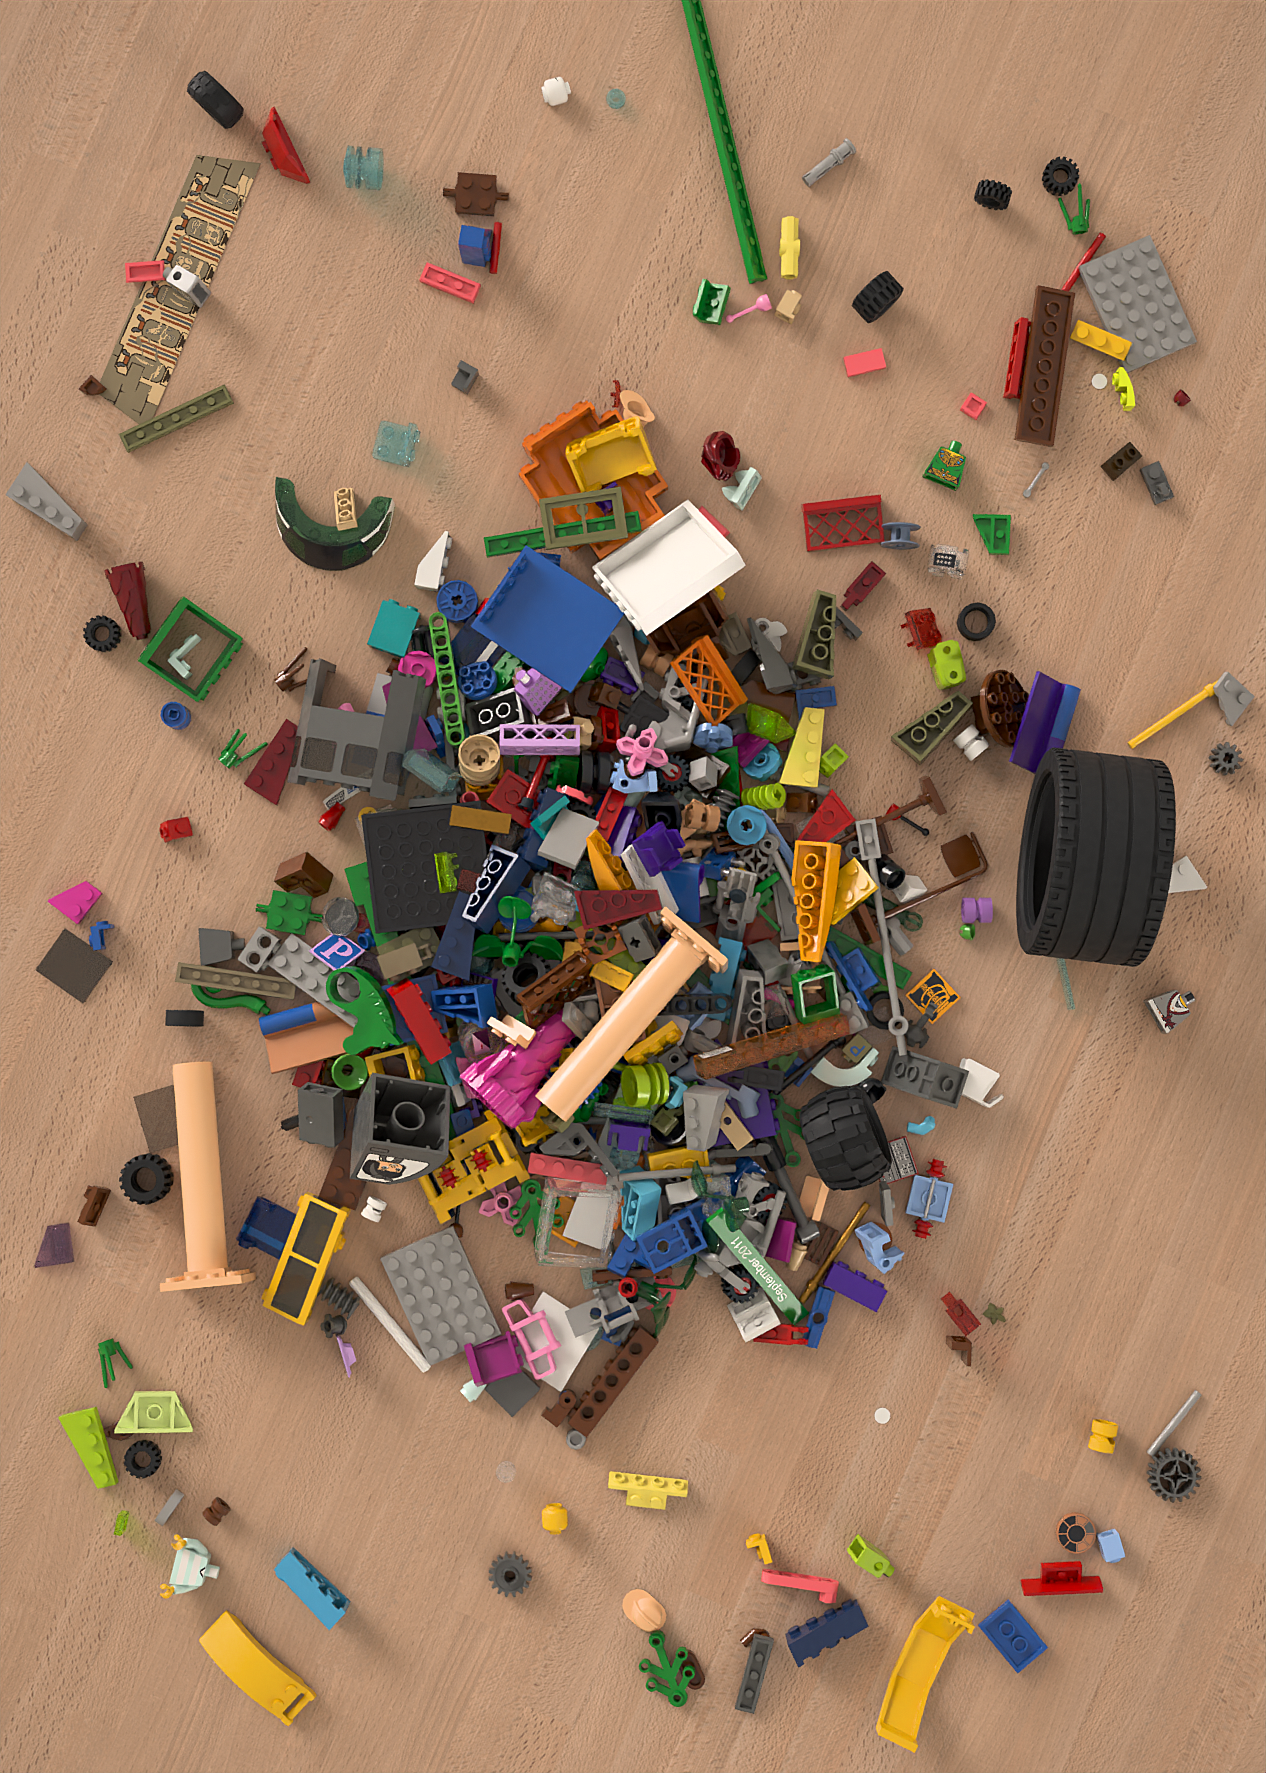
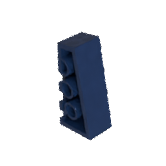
[516,787,569,872]
[431,891,475,981]
[785,1599,869,1668]

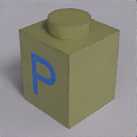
[841,1032,872,1064]

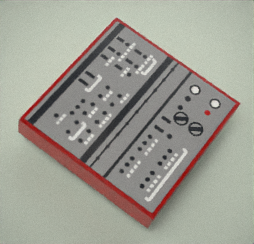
[879,1136,919,1184]

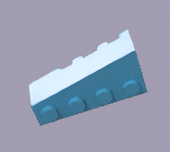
[706,937,747,1022]
[274,1547,351,1630]

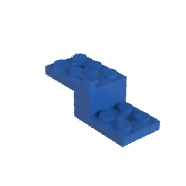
[636,1189,739,1274]

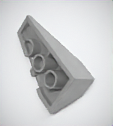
[608,615,644,691]

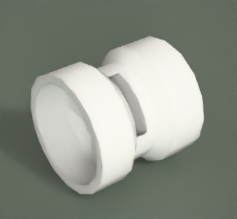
[361,1196,387,1222]

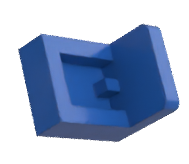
[89,921,114,950]

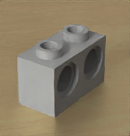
[237,926,282,972]

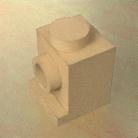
[775,290,802,325]

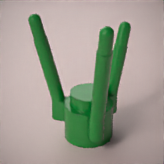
[1058,183,1090,235]
[218,729,268,769]
[98,1338,133,1388]

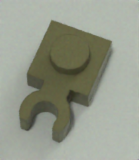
[650,1105,684,1136]
[540,1108,575,1133]

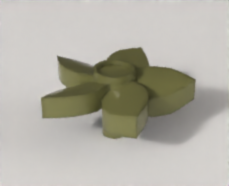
[983,1303,1006,1325]

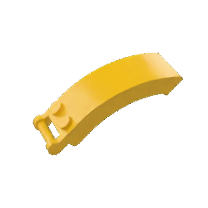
[199,1610,317,1726]

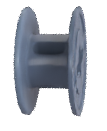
[881,522,921,550]

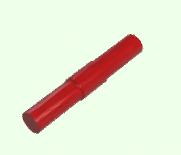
[489,222,502,274]

